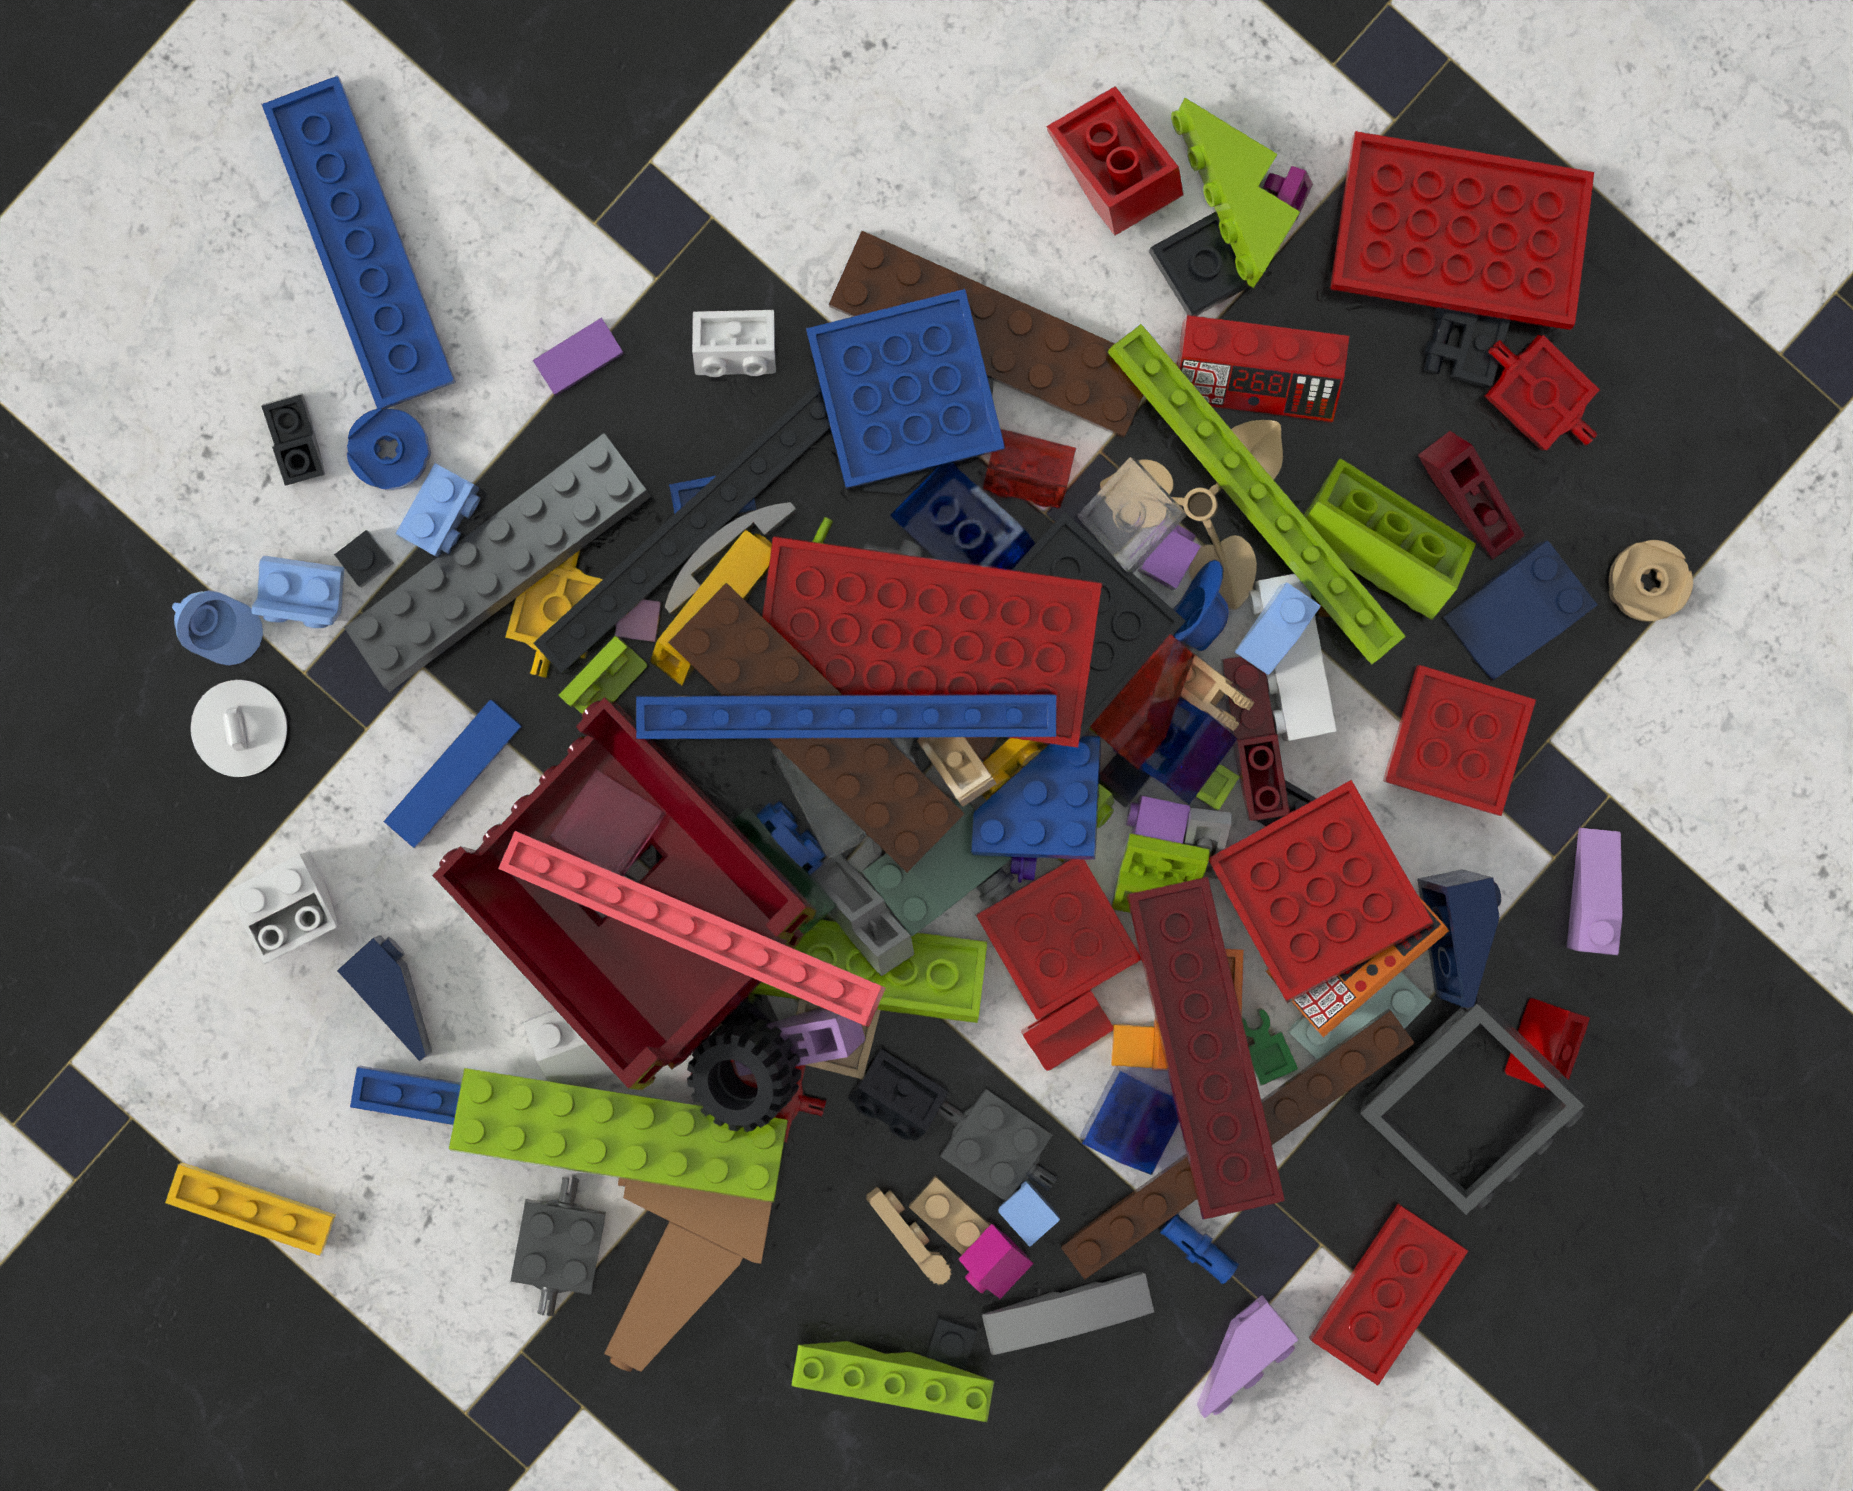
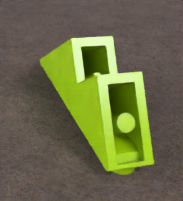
[1171,98,1300,288]
[791,1341,994,1422]

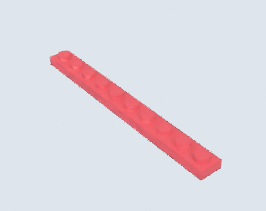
[498,831,886,1027]

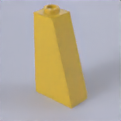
[650,529,772,686]

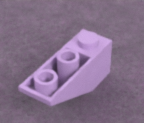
[1197,1295,1298,1418]

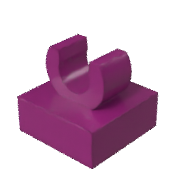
[1263,166,1313,221]

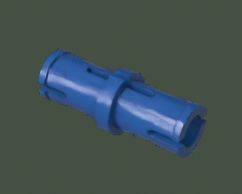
[1160,1213,1239,1284]

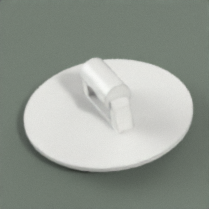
[191,680,287,777]

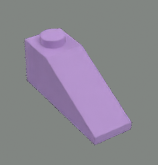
[1566,828,1622,955]
[735,1008,866,1076]

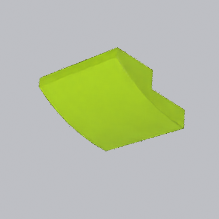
[1112,833,1210,913]

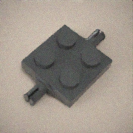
[937,1089,1057,1201]
[510,1176,606,1316]

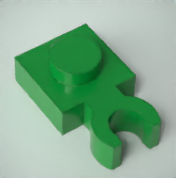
[1241,1008,1298,1086]

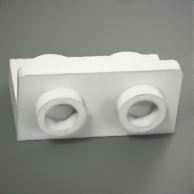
[692,310,776,377]

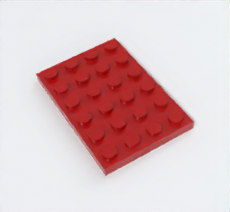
[1330,131,1594,330]

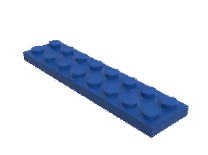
[261,75,456,409]

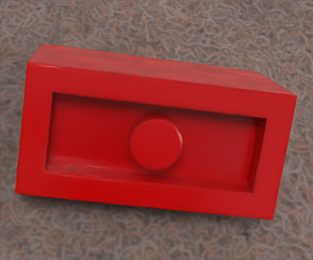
[1021,990,1113,1071]
[1505,998,1590,1090]

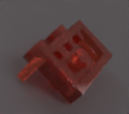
[983,429,1076,508]

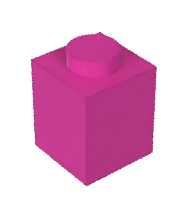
[959,1224,1034,1299]

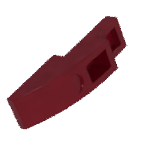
[1221,657,1290,821]

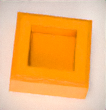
[1111,1024,1155,1068]

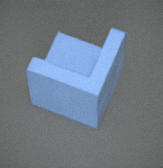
[998,1179,1060,1247]

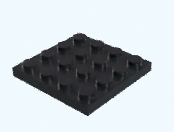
[1012,512,1186,740]

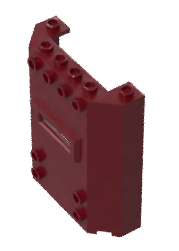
[432,697,817,1090]

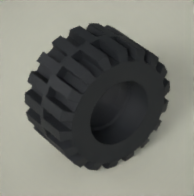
[687,1017,801,1132]

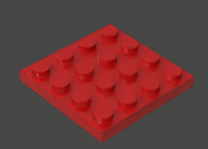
[1209,780,1433,1003]

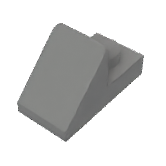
[1183,808,1232,879]

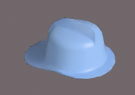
[172,590,263,665]

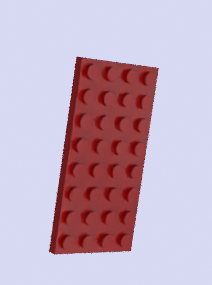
[762,536,1102,748]

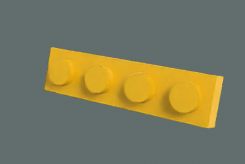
[165,1162,336,1256]

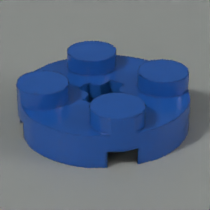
[347,408,431,491]
[757,800,826,875]

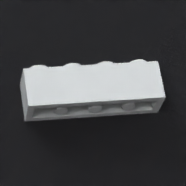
[1249,574,1337,741]

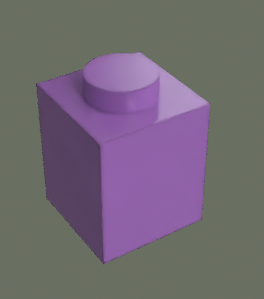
[1138,524,1201,591]
[1126,795,1190,844]

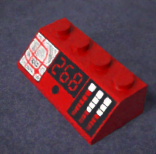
[1177,315,1349,423]

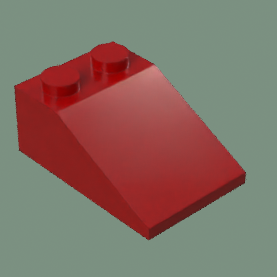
[1046,86,1184,236]

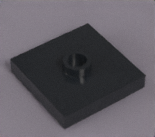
[1149,211,1261,316]

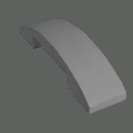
[665,502,797,615]

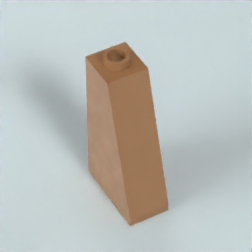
[618,1178,772,1264]
[604,1221,743,1372]

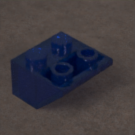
[1079,1066,1179,1175]

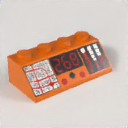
[1265,894,1449,1037]

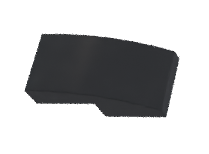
[261,393,325,486]

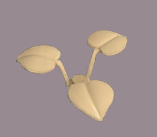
[1100,420,1283,610]

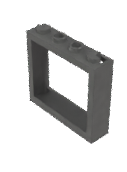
[1360,994,1585,1215]

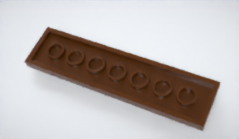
[829,230,1143,438]
[668,583,965,873]

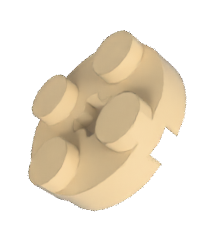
[1609,540,1693,622]

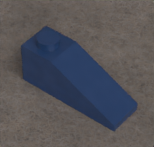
[337,935,432,1061]

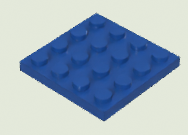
[806,289,1005,489]

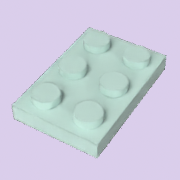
[1287,972,1431,1059]

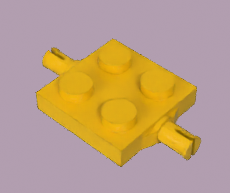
[505,550,603,678]

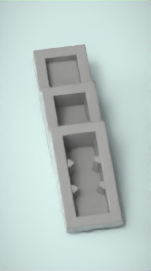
[982,1272,1154,1355]

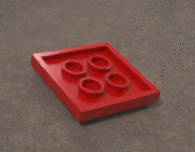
[1383,665,1536,816]
[975,859,1141,1020]

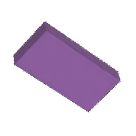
[533,317,624,396]

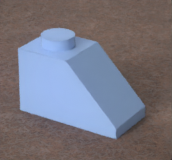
[1235,582,1321,675]

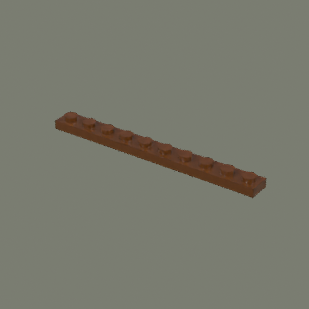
[1061,1008,1414,1280]

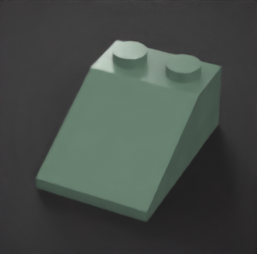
[862,798,1012,937]

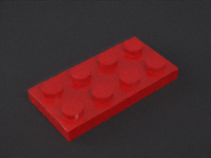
[1309,1204,1468,1386]

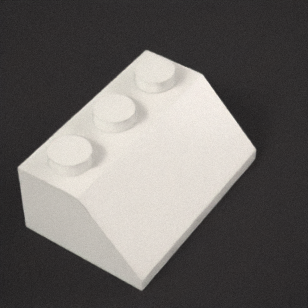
[523,1009,614,1086]

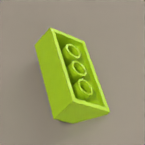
[1304,458,1476,620]

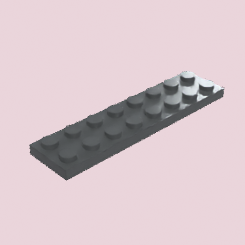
[344,433,651,692]

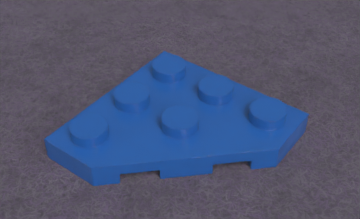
[971,736,1101,860]

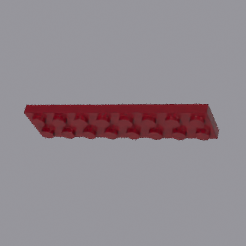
[1127,877,1285,1220]

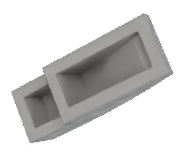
[805,851,914,976]

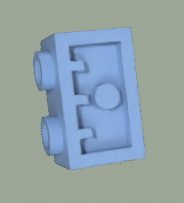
[396,463,480,557]
[252,556,344,628]

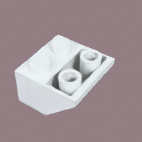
[226,852,338,965]

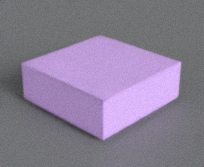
[615,599,662,642]

